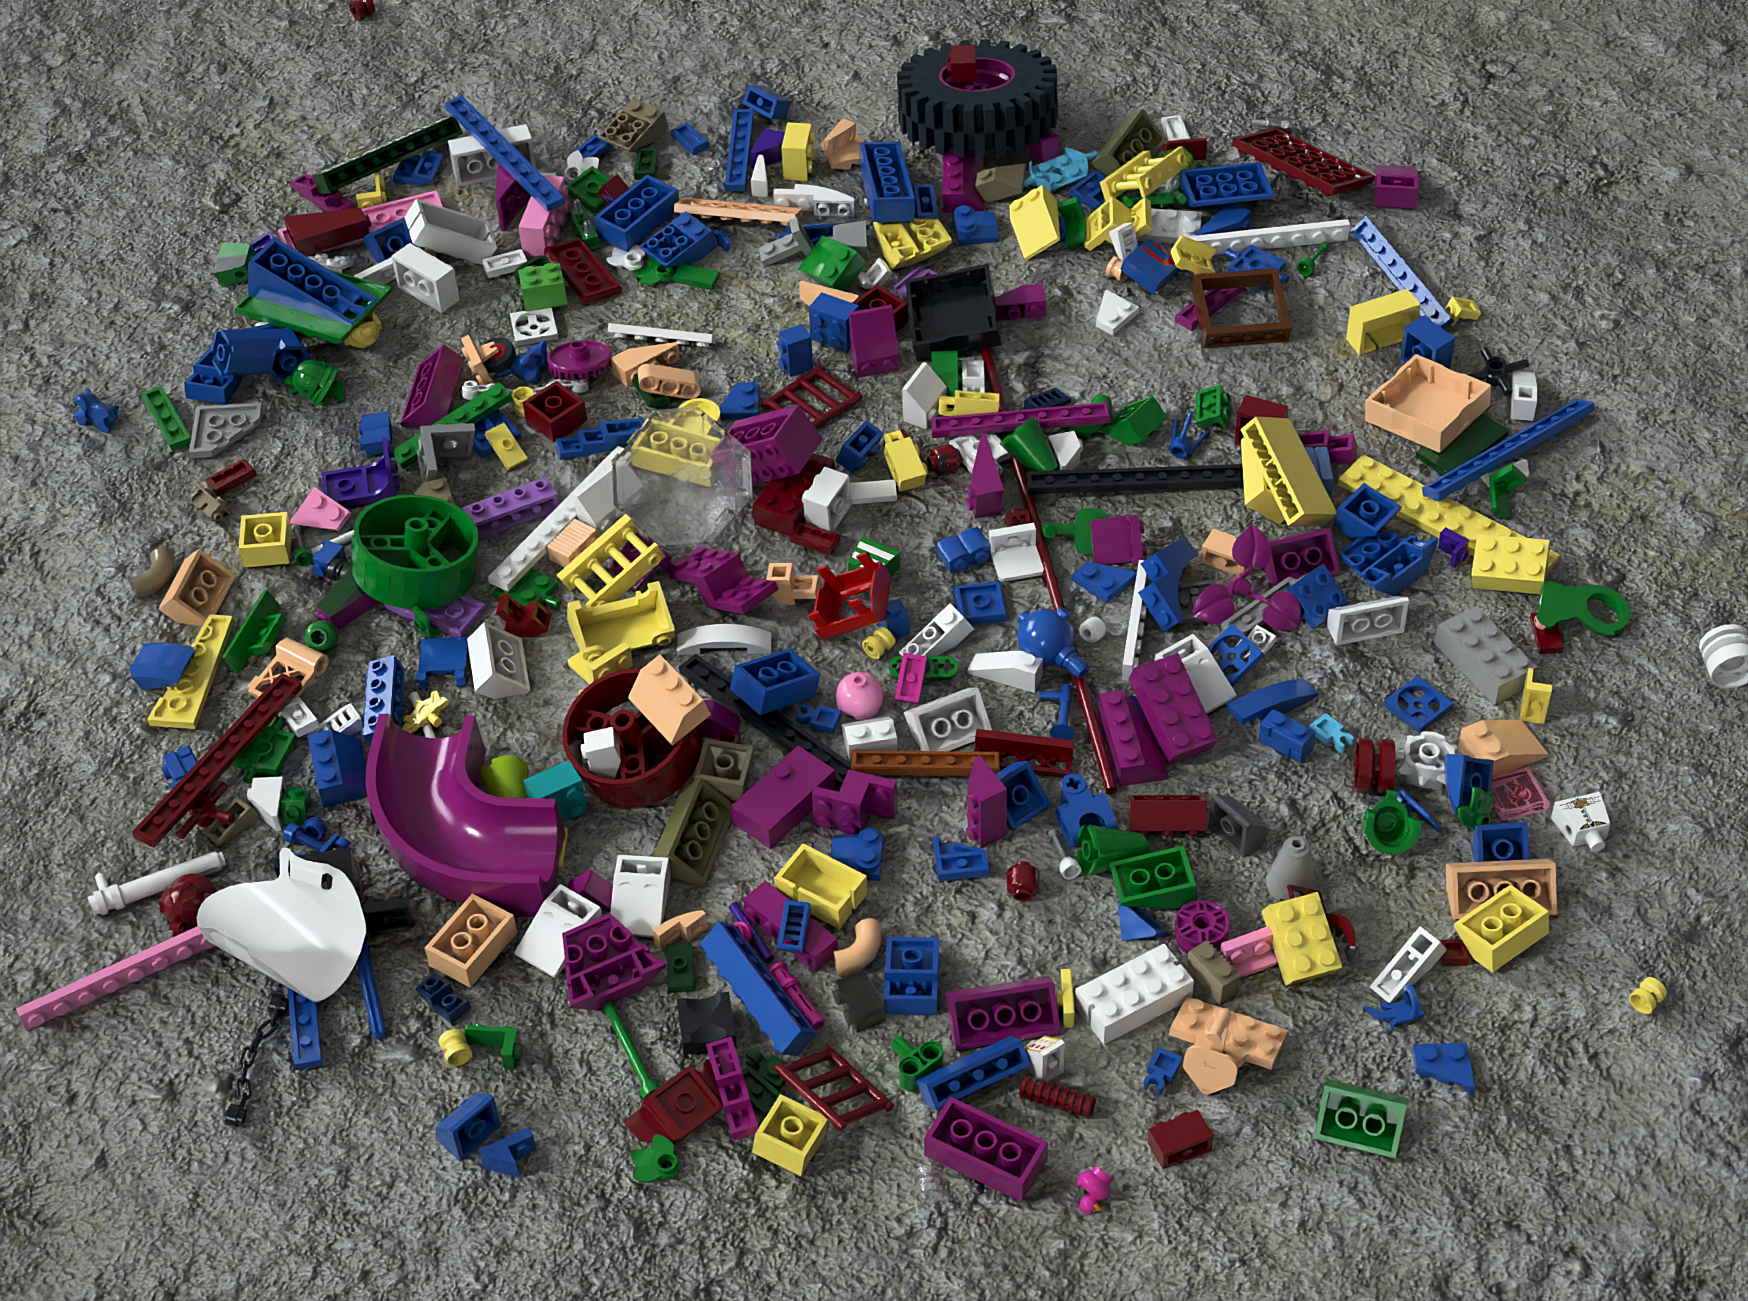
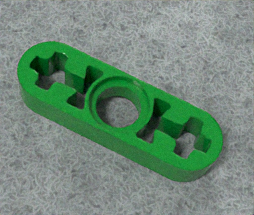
[889,656,958,680]

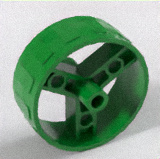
[351,494,479,610]

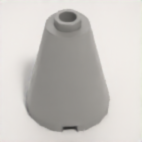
[1266,836,1318,901]

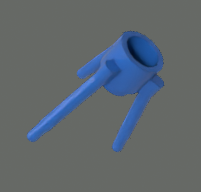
[1168,412,1209,458]
[1396,788,1441,831]

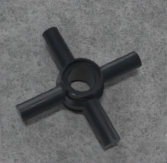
[1467,347,1529,396]

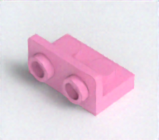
[1220,926,1277,978]

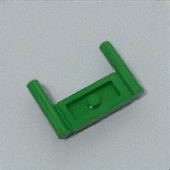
[1120,190,1187,207]

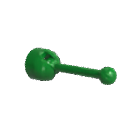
[1297,242,1329,276]

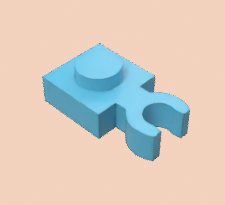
[1309,713,1354,753]

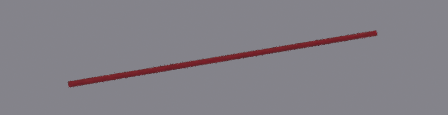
[980,348,1118,795]

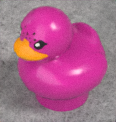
[1077,1165,1113,1214]

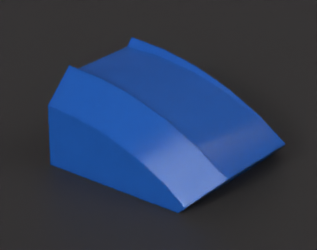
[130,642,198,690]
[1444,754,1494,816]

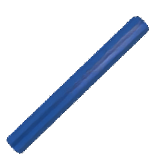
[356,937,387,1039]

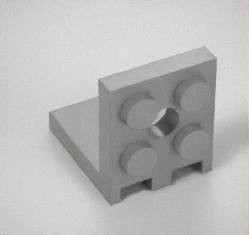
[417,423,475,484]

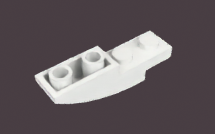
[773,184,855,217]

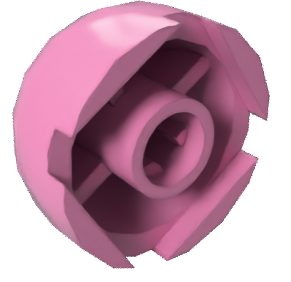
[836,672,884,720]

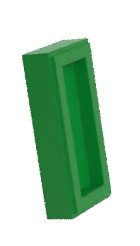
[673,264,720,290]

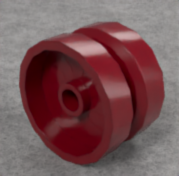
[1353,738,1395,794]

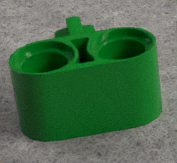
[891,1036,943,1091]

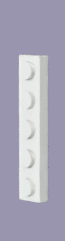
[608,323,717,347]

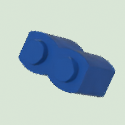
[358,411,393,456]
[937,527,991,573]

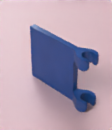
[416,636,468,689]

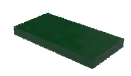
[1416,413,1509,475]

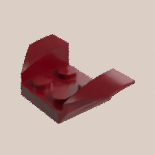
[623,1059,724,1143]

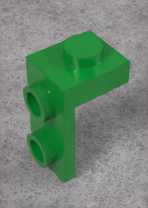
[1057,197,1086,247]
[1489,463,1526,520]
[464,1024,523,1070]

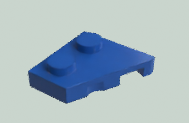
[719,382,759,420]
[1412,1043,1475,1093]

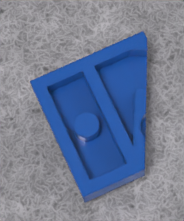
[1072,561,1137,603]
[933,837,989,881]

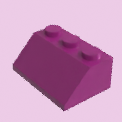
[1262,528,1340,588]
[966,755,1007,848]

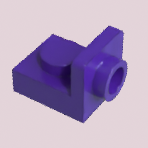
[1438,527,1469,568]

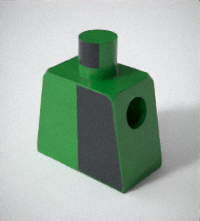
[213,242,257,286]

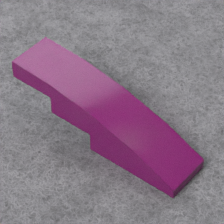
[289,173,356,212]
[706,1036,759,1141]

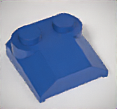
[952,205,999,246]
[830,828,884,881]

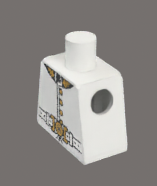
[1551,792,1610,852]

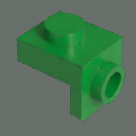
[279,787,311,824]

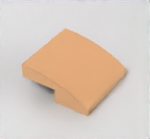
[821,135,864,170]

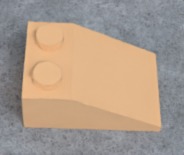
[1458,720,1548,779]

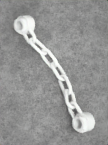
[462,374,589,400]

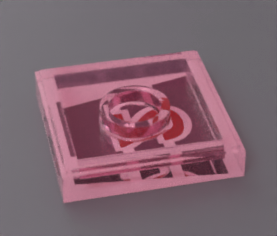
[1491,767,1550,821]

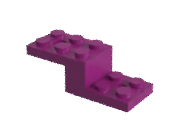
[668,547,779,614]

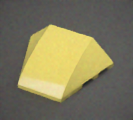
[873,218,952,270]

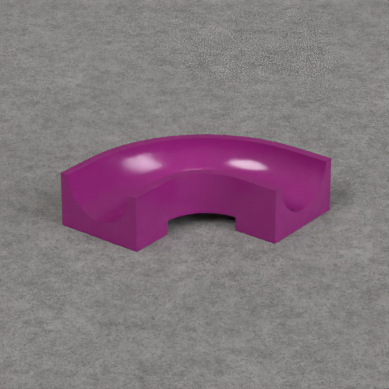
[366,714,566,917]

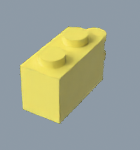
[938,390,999,416]
[884,430,928,492]

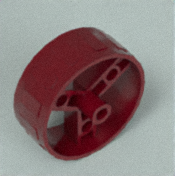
[562,668,702,808]

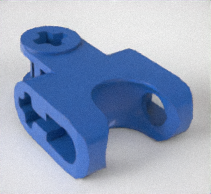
[1055,774,1117,847]

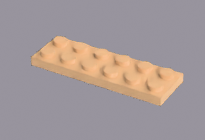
[674,198,803,225]

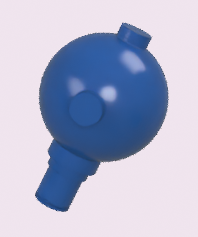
[1017,607,1090,679]

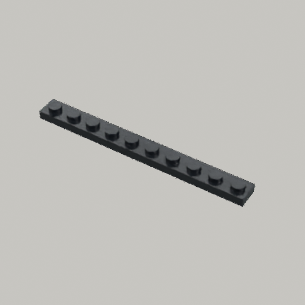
[1026,464,1244,494]
[679,654,851,788]

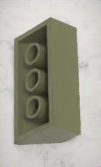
[1092,109,1167,177]
[653,778,733,886]

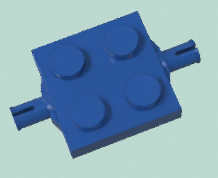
[1224,245,1289,290]

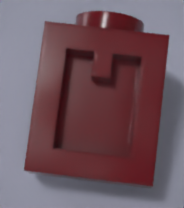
[1004,509,1031,527]

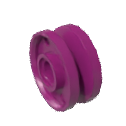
[1175,900,1230,954]

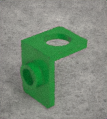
[413,606,443,639]

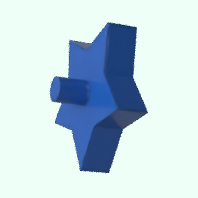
[713,229,731,252]

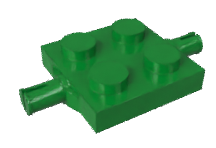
[493,569,561,609]
[232,715,297,784]

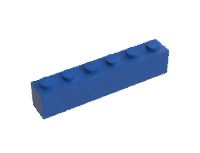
[700,921,817,1056]

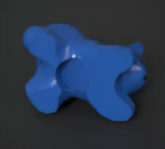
[494,340,548,384]
[74,388,119,433]

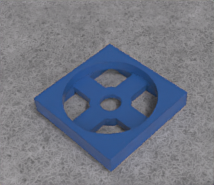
[1207,623,1265,687]
[1383,676,1454,733]

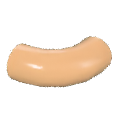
[834,918,881,977]

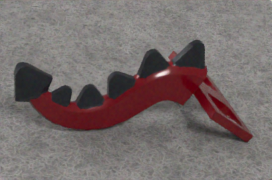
[1287,884,1358,962]

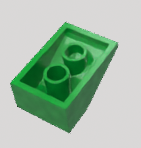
[798,236,867,292]
[1109,845,1198,909]

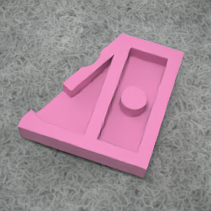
[290,487,352,532]

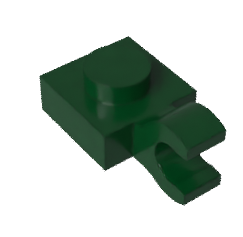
[746,1048,788,1091]

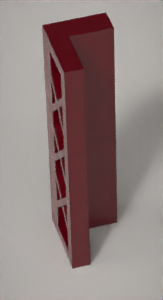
[974,729,1074,778]

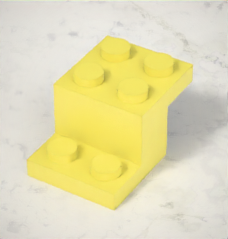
[1084,196,1152,251]

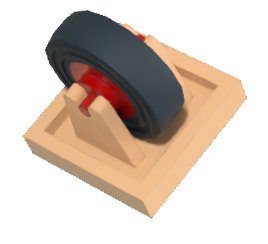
[461,335,516,385]

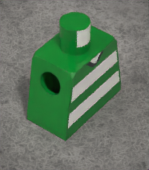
[848,536,900,577]

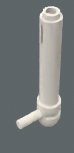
[88,851,226,916]

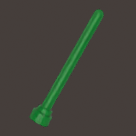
[604,1001,661,1100]

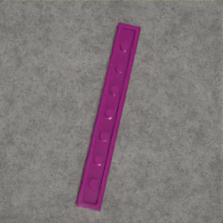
[931,402,1110,438]

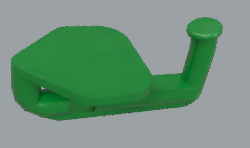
[1041,508,1109,554]

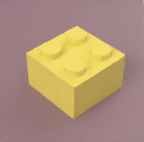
[781,122,816,181]
[239,512,292,567]
[752,1094,828,1176]

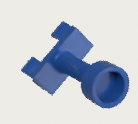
[283,823,352,852]

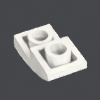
[1228,625,1277,664]

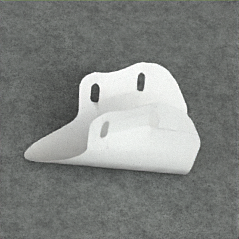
[197,847,366,1002]

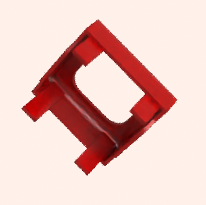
[809,552,891,640]

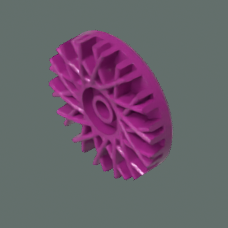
[547,340,612,381]

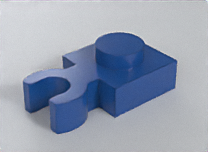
[796,704,841,734]
[1143,1047,1183,1096]

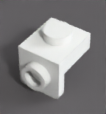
[857,258,893,289]

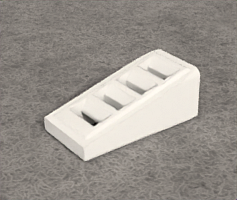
[751,155,768,197]
[1109,223,1138,262]
[309,703,363,736]

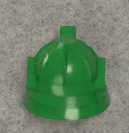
[285,360,338,405]
[1363,790,1421,855]

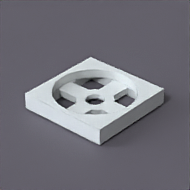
[510,307,558,347]

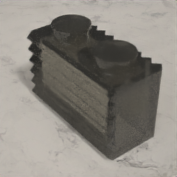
[832,969,886,1033]

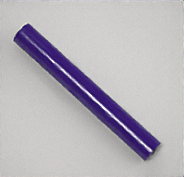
[729,902,774,963]

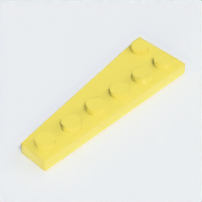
[147,614,234,729]

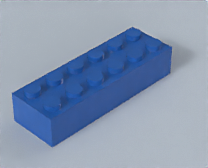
[859,141,915,223]

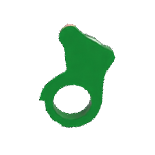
[1534,581,1632,637]

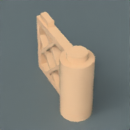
[247,638,329,699]

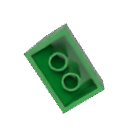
[1314,1079,1408,1158]

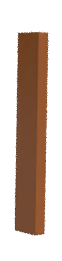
[851,750,1000,776]

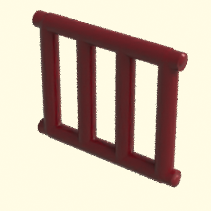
[761,365,863,429]
[774,1045,894,1131]

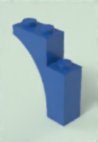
[1138,536,1198,632]

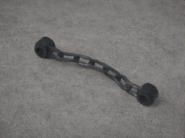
[225,993,289,1127]

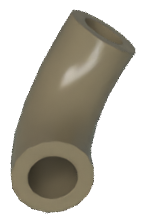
[131,547,174,600]

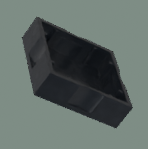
[905,263,1002,362]

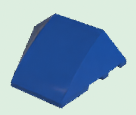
[1338,531,1438,596]

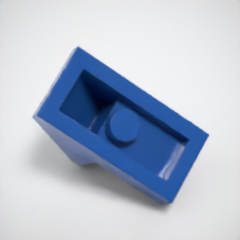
[478,1127,537,1177]

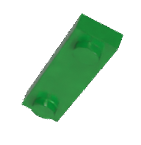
[141,386,191,451]

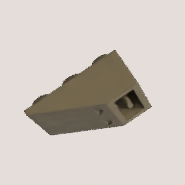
[598,98,668,152]

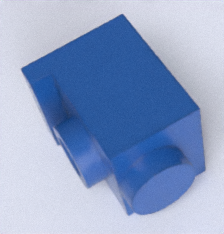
[312,539,347,579]

